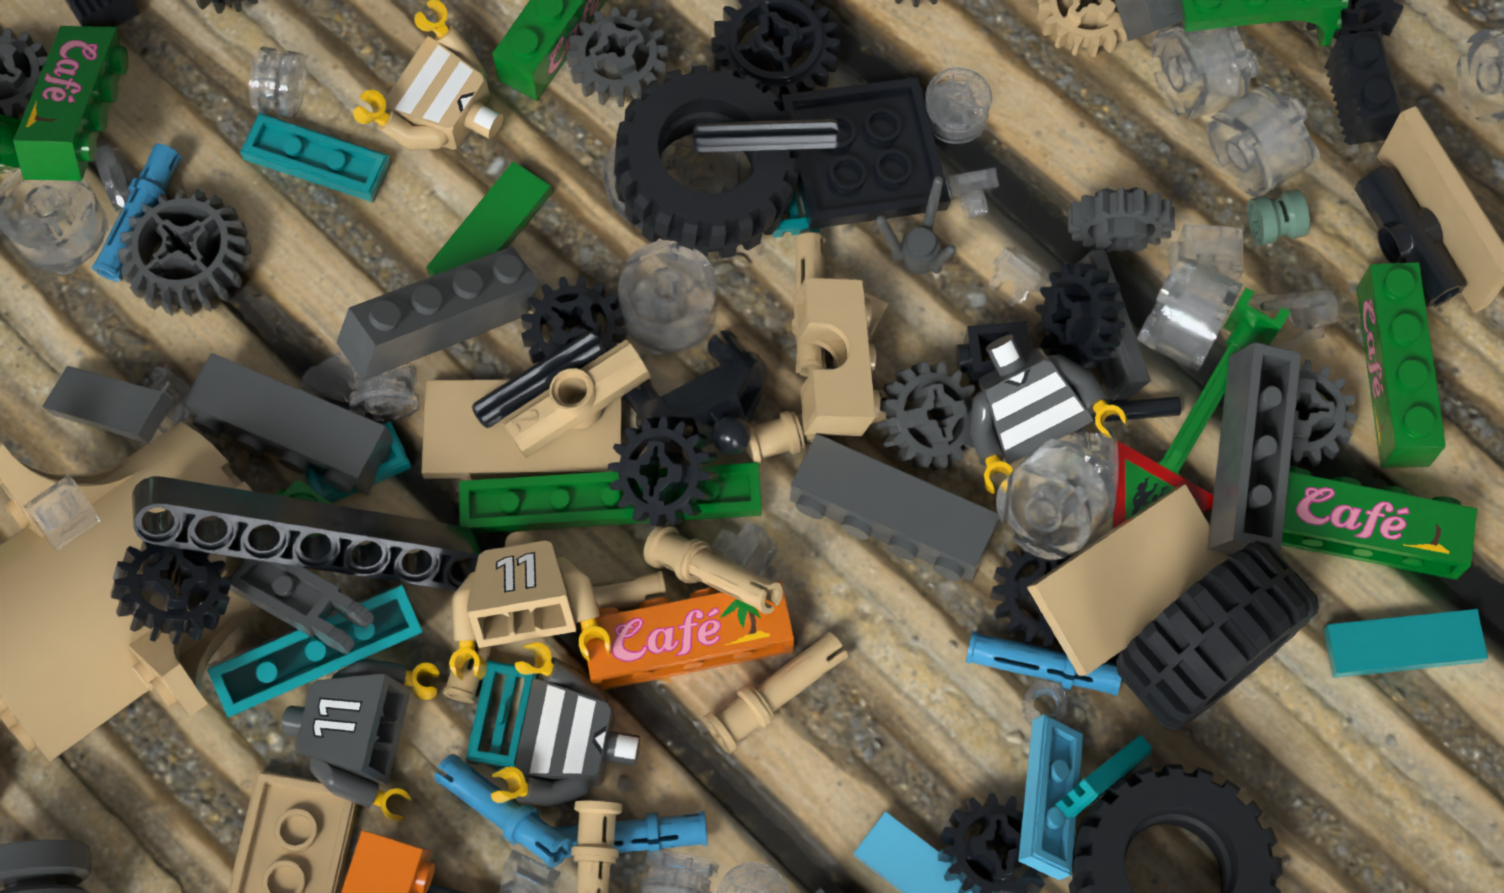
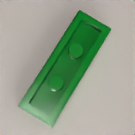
[426,161,552,276]

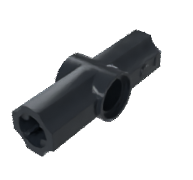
[1354,166,1467,307]

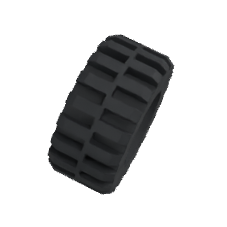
[614,65,801,260]
[1116,540,1320,731]
[1069,764,1283,893]

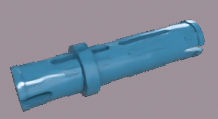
[91,143,183,282]
[966,630,1122,697]
[434,754,572,868]
[551,811,708,858]

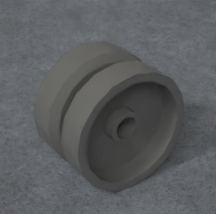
[0,839,91,893]

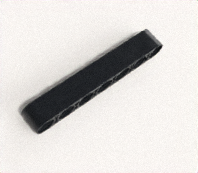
[132,476,484,591]

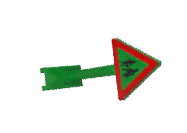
[1112,288,1290,530]

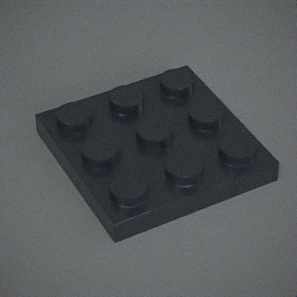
[780,77,951,229]

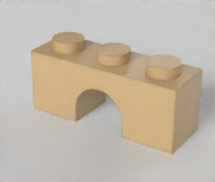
[793,277,880,436]

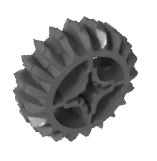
[117,188,252,317]

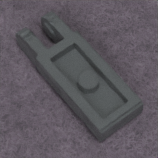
[230,559,374,654]

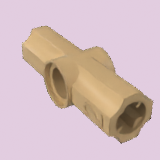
[501,340,651,458]

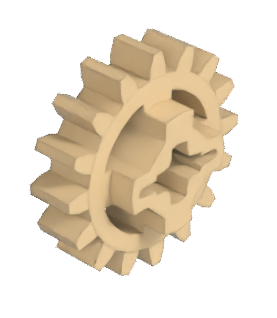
[1036,0,1128,57]

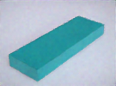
[240,113,391,203]
[1323,609,1488,678]

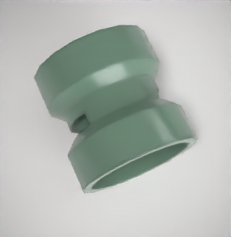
[1247,189,1310,246]

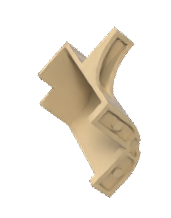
[0,422,270,762]

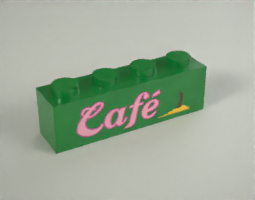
[492,0,607,101]
[13,26,129,181]
[1356,263,1446,469]
[1281,467,1477,580]

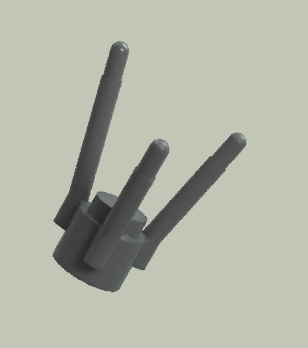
[876,176,956,274]

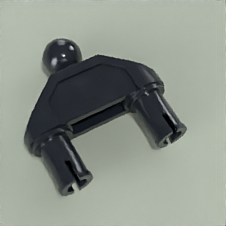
[623,330,767,455]

